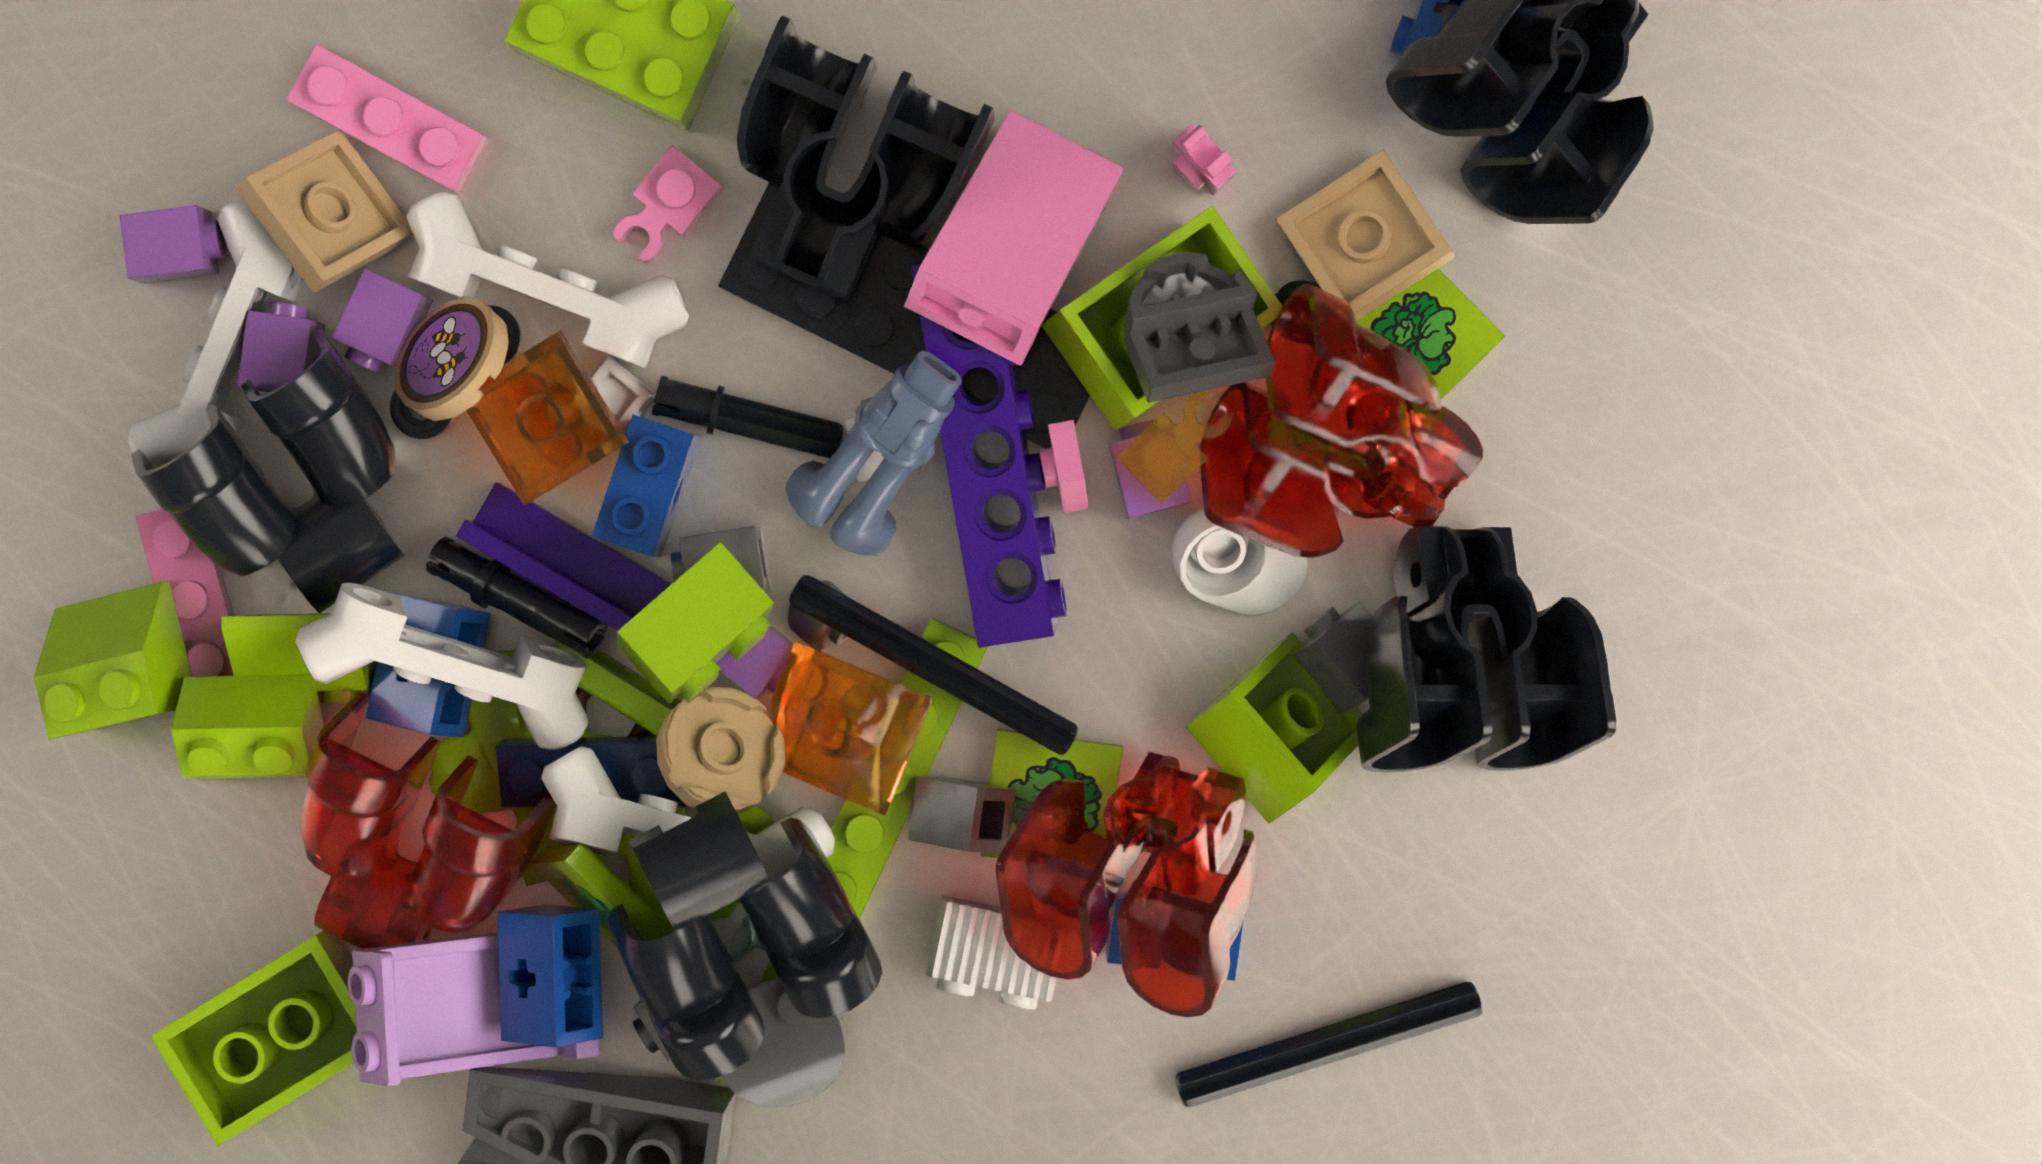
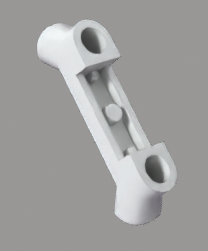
[406,192,689,369]
[127,199,303,469]
[295,583,588,750]
[541,746,835,881]

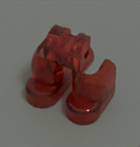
[1199,284,1483,558]
[300,691,557,949]
[995,752,1257,1018]

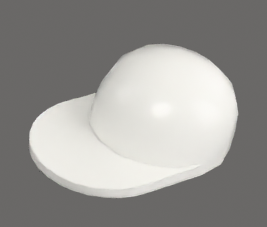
[1171,503,1308,615]

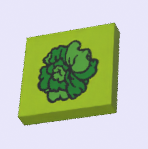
[1323,268,1505,427]
[980,729,1123,873]
[530,844,672,947]

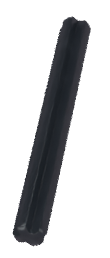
[789,575,1078,755]
[1176,982,1483,1107]

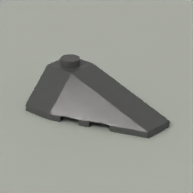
[462,1067,736,1164]

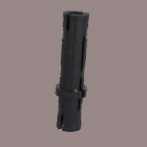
[426,537,608,659]

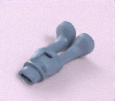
[785,351,962,556]

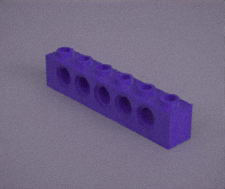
[911,261,1067,648]

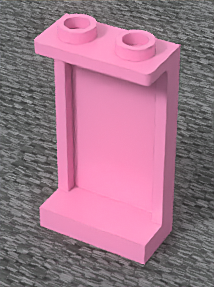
[904,110,1125,366]

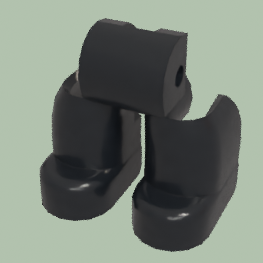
[1385,0,1654,224]
[737,15,995,301]
[131,327,405,614]
[1357,526,1617,772]
[608,792,882,1080]

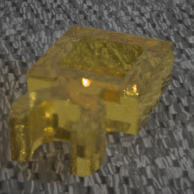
[1116,391,1233,504]

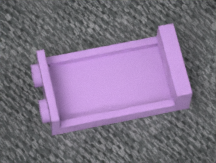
[347,932,600,1086]

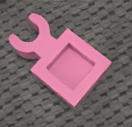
[1171,124,1236,195]
[613,145,724,264]
[1039,420,1088,514]

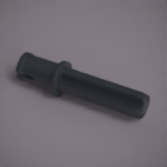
[652,375,844,458]

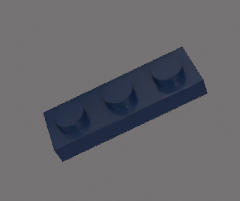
[496,736,686,807]

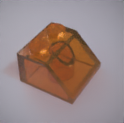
[466,330,629,506]
[771,641,933,816]

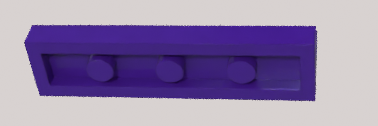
[455,482,672,631]

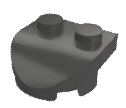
[1123,253,1275,403]
[722,976,847,1108]

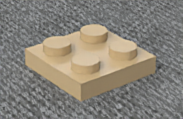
[236,129,413,293]
[1276,149,1455,327]

